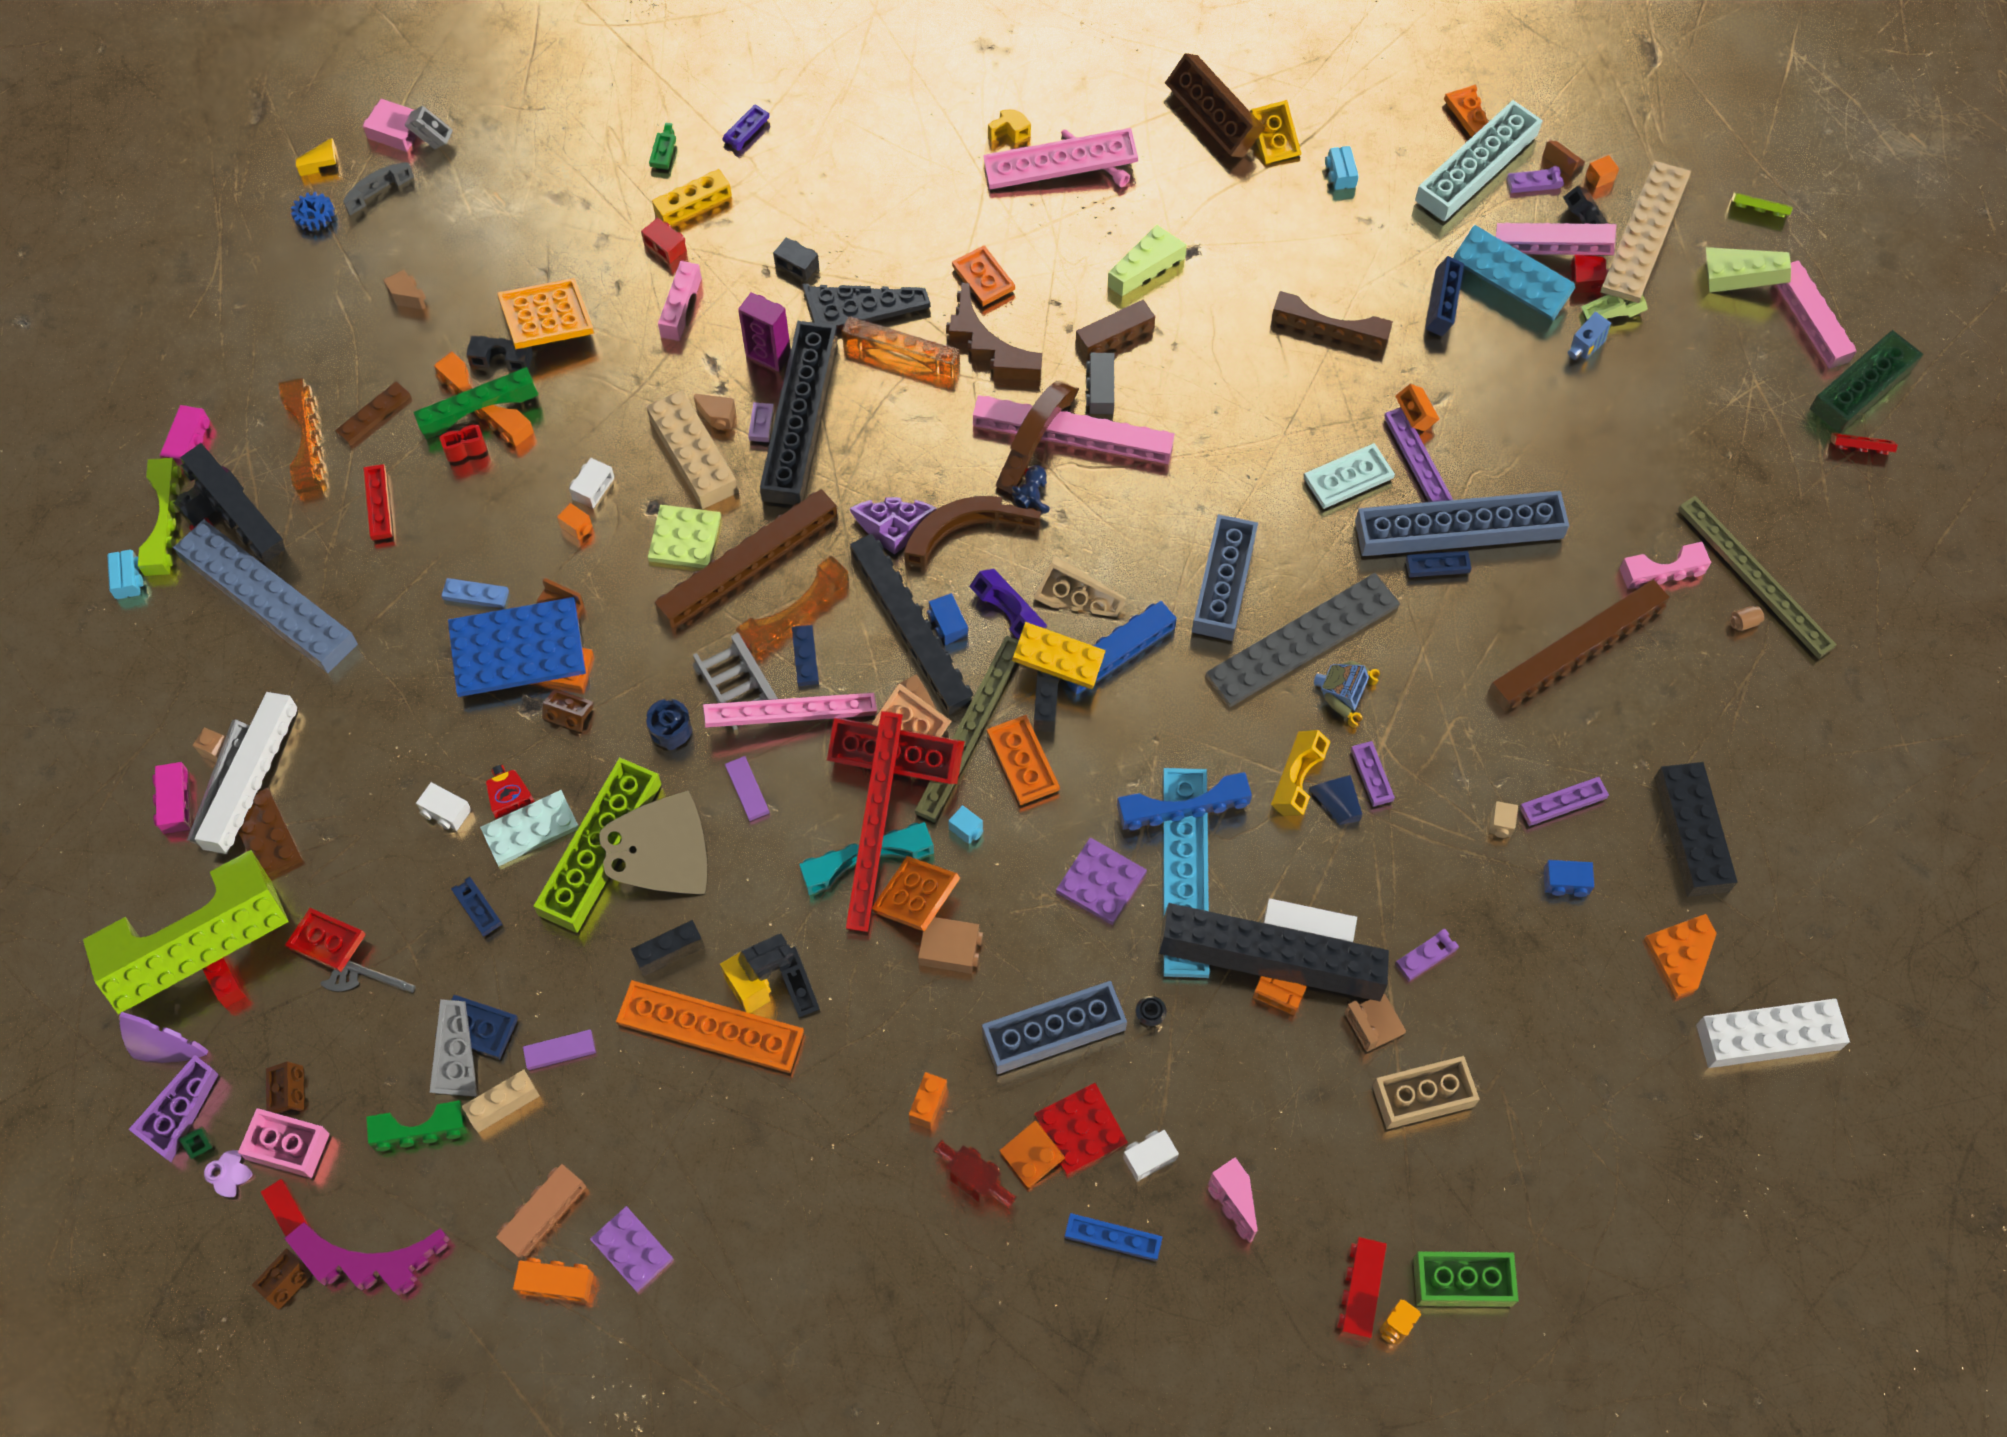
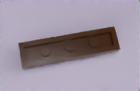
[335,381,411,446]

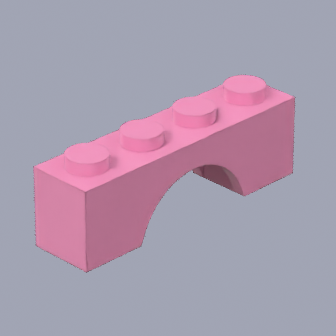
[658,261,702,341]
[1619,542,1711,589]

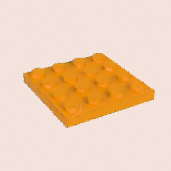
[497,278,594,349]

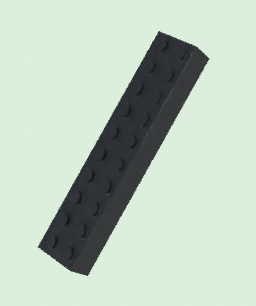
[760,320,838,505]
[1158,903,1389,1001]

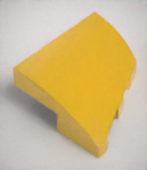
[296,138,336,176]

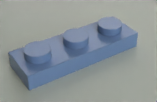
[441,578,509,609]

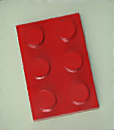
[285,908,366,972]

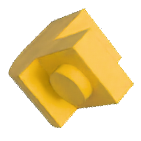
[988,109,1031,144]

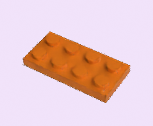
[987,715,1060,805]

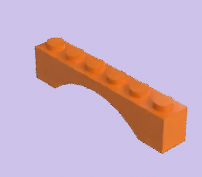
[434,352,534,447]

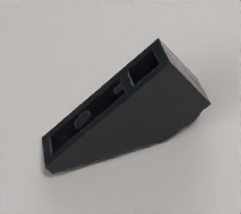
[781,943,820,1017]

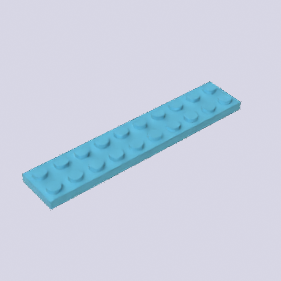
[1163,768,1209,978]

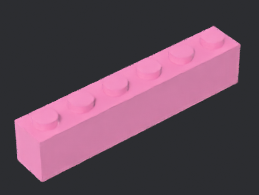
[1496,223,1616,255]
[1776,260,1856,369]

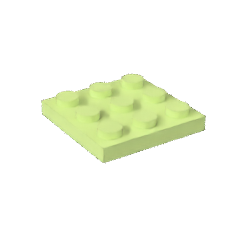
[648,505,721,568]

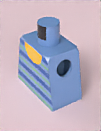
[1568,312,1611,360]

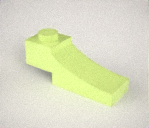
[1581,294,1648,320]

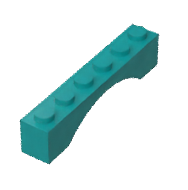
[799,822,934,895]

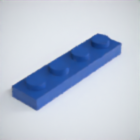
[1064,1213,1163,1262]

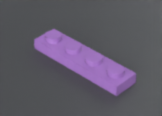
[1519,777,1609,826]

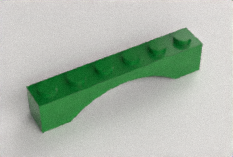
[413,367,539,440]

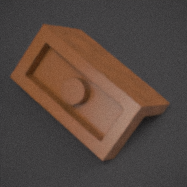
[1542,139,1585,177]
[536,578,584,615]

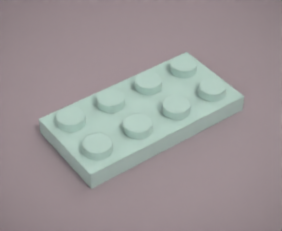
[1303,443,1395,509]
[480,790,579,866]

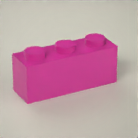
[160,405,210,469]
[152,762,190,834]

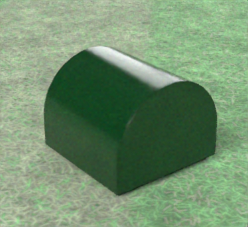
[179,1126,213,1159]

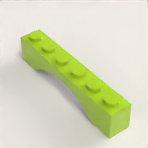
[138,458,181,576]

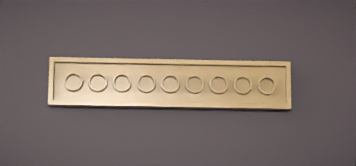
[1601,161,1691,303]

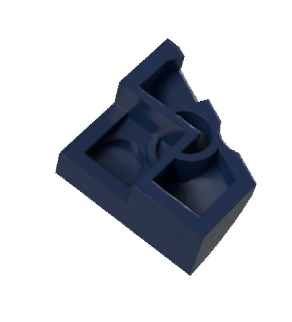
[1309,775,1363,825]

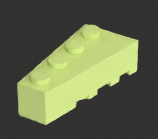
[1107,224,1187,296]
[1706,247,1791,293]

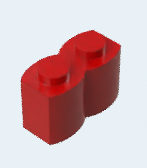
[439,425,487,462]

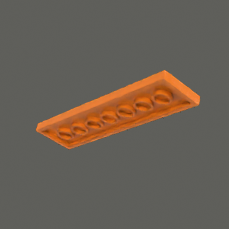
[616,980,804,1073]

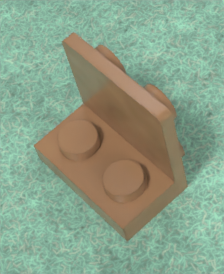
[1344,994,1406,1052]

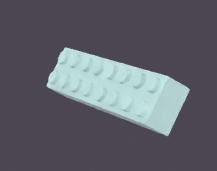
[1415,100,1543,222]

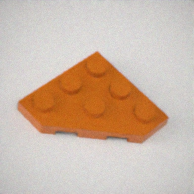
[1644,914,1717,998]

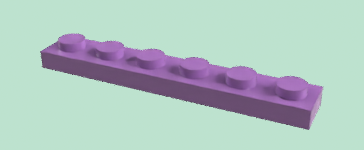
[1384,408,1453,502]

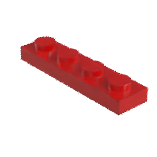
[363,464,393,541]

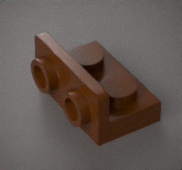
[542,689,593,732]
[266,1061,304,1113]
[251,1248,312,1309]

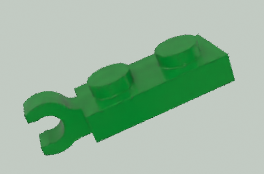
[649,122,676,169]

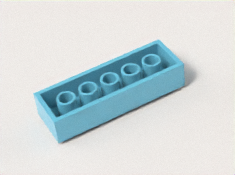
[1453,224,1575,321]

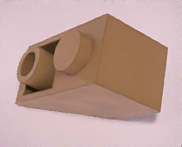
[383,270,426,310]

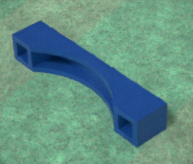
[1117,772,1252,830]

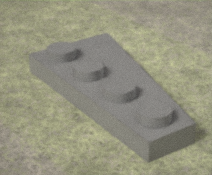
[430,999,478,1096]

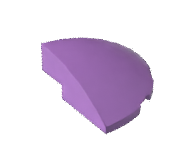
[850,497,937,555]
[119,1012,208,1063]

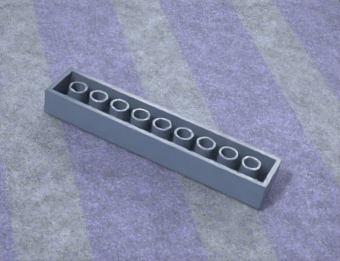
[1355,491,1569,556]
[173,520,358,673]

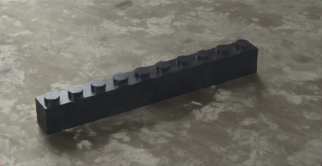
[850,534,973,716]

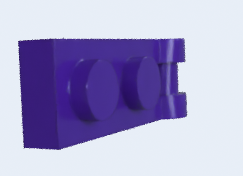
[722,104,770,151]

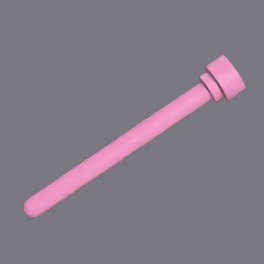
[1061,129,1130,187]

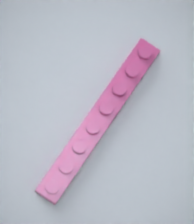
[703,693,877,728]

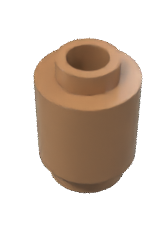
[1730,606,1764,631]

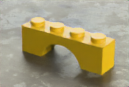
[1271,730,1330,816]

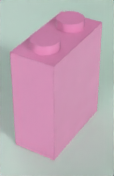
[363,99,417,152]

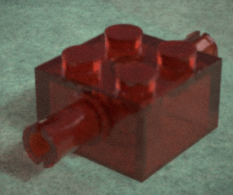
[933,1140,1017,1209]

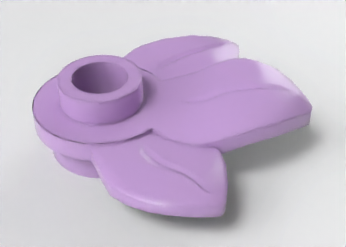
[204,1150,252,1197]

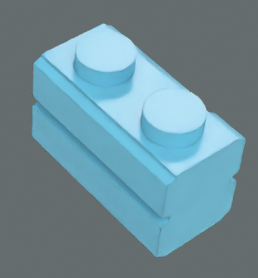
[1325,146,1359,190]
[107,550,144,599]

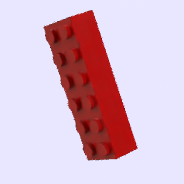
[827,718,965,784]

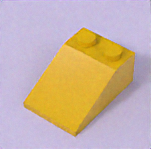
[1250,100,1302,165]

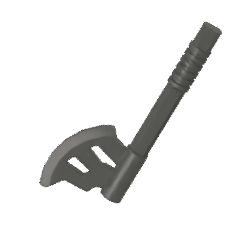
[320,961,415,993]

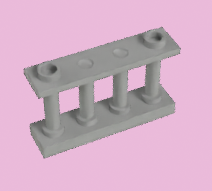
[692,633,778,730]

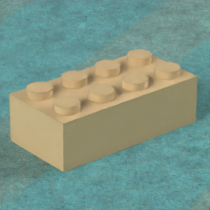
[1372,1056,1480,1129]

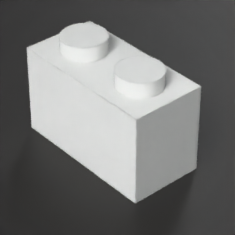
[569,458,615,509]
[416,782,471,831]
[1123,1130,1179,1182]

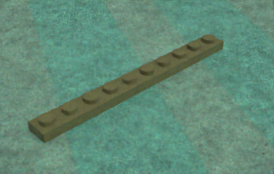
[1678,496,1837,659]
[915,635,1019,822]

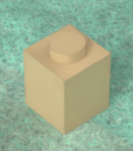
[1489,801,1518,838]

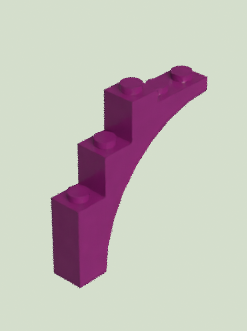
[284,1222,450,1296]

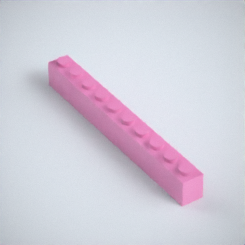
[973,395,1175,465]

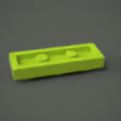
[1732,193,1793,217]

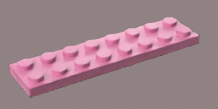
[983,128,1139,189]

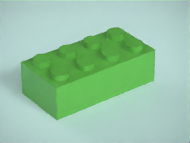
[1413,1252,1518,1307]

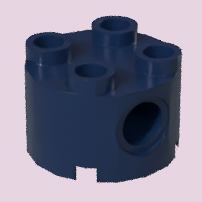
[646,699,693,750]

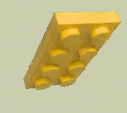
[1012,622,1106,689]

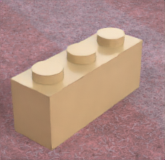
[462,1070,540,1133]

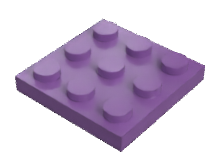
[1056,837,1147,925]

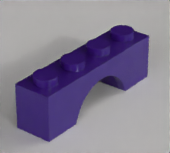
[969,569,1047,640]

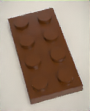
[238,787,303,878]

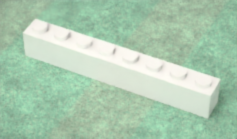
[195,692,297,854]

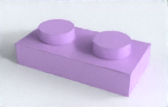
[748,403,774,442]

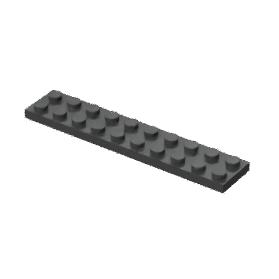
[1205,573,1400,708]

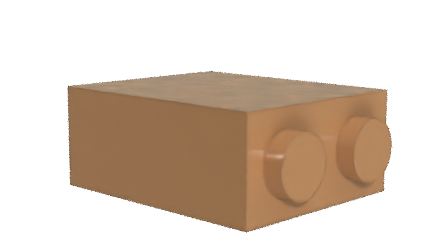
[918,917,983,974]

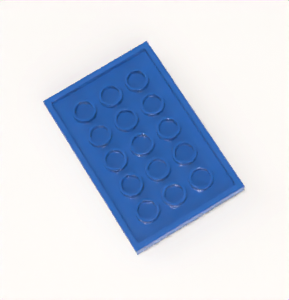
[448,597,586,697]

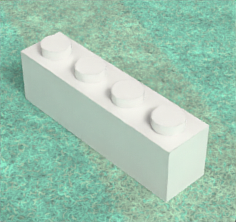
[1263,898,1357,942]

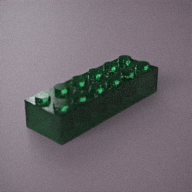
[1809,330,1924,434]

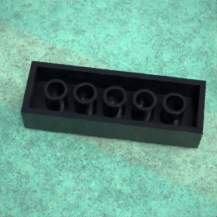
[180,443,285,564]
[1654,762,1738,897]

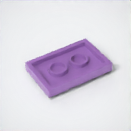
[590,1206,673,1292]

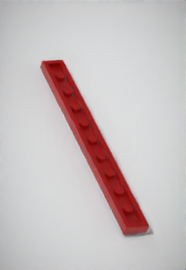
[846,711,903,932]

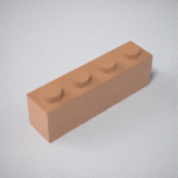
[496,1164,586,1260]

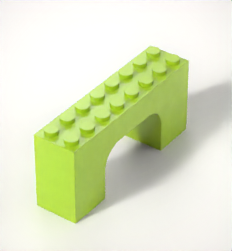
[83,850,289,1014]

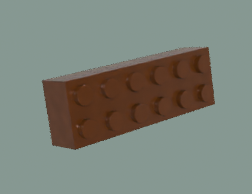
[1164,53,1265,157]

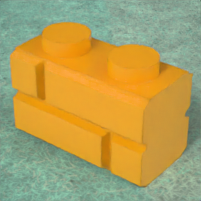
[1379,1300,1421,1345]

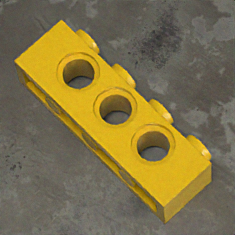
[652,169,732,225]

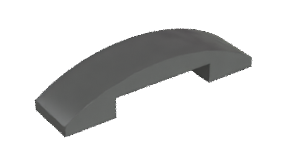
[343,162,414,215]

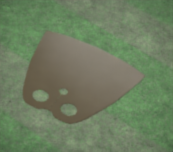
[599,791,707,894]

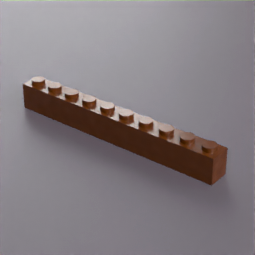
[654,489,837,629]
[1488,579,1670,710]

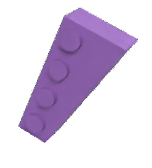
[129,1055,219,1162]

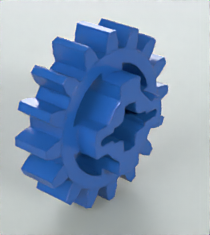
[291,192,335,231]

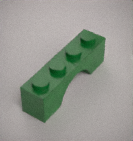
[366,1100,467,1151]

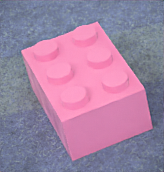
[238,1108,330,1178]

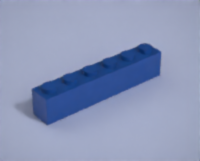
[1063,601,1177,695]

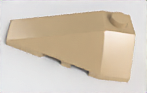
[1033,556,1126,617]

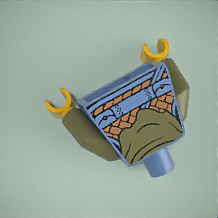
[1314,661,1380,728]

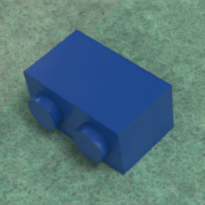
[927,593,968,645]
[1544,860,1594,897]

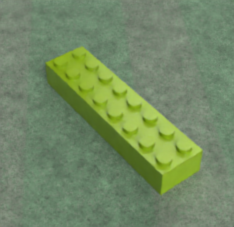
[533,757,662,933]

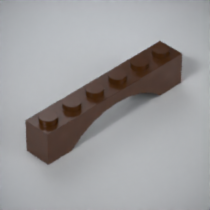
[1271,290,1393,351]

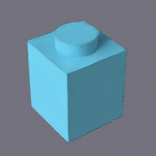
[948,805,983,844]

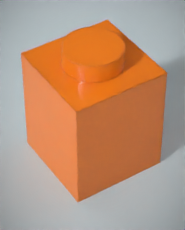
[1585,155,1619,188]
[557,503,592,540]

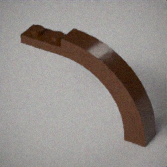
[995,380,1079,494]
[904,496,1041,566]

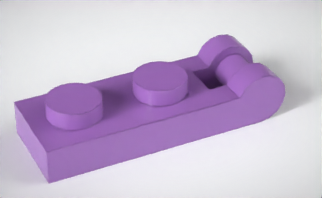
[1507,166,1564,193]
[1395,929,1459,982]

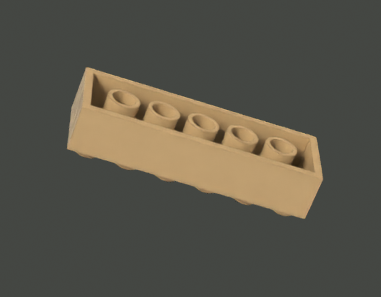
[646,390,739,509]

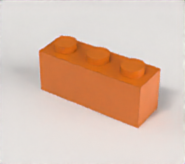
[513,1258,594,1303]

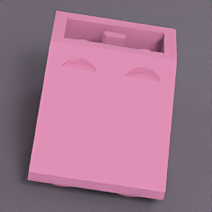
[1208,1157,1258,1243]

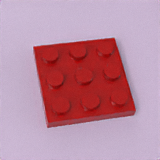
[1034,1083,1128,1177]

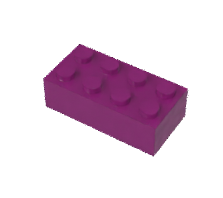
[738,292,791,372]

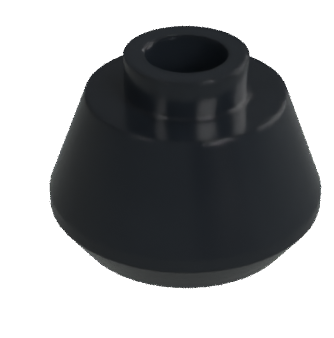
[1135,996,1167,1026]

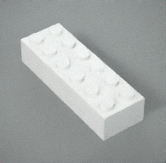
[1696,999,1850,1068]

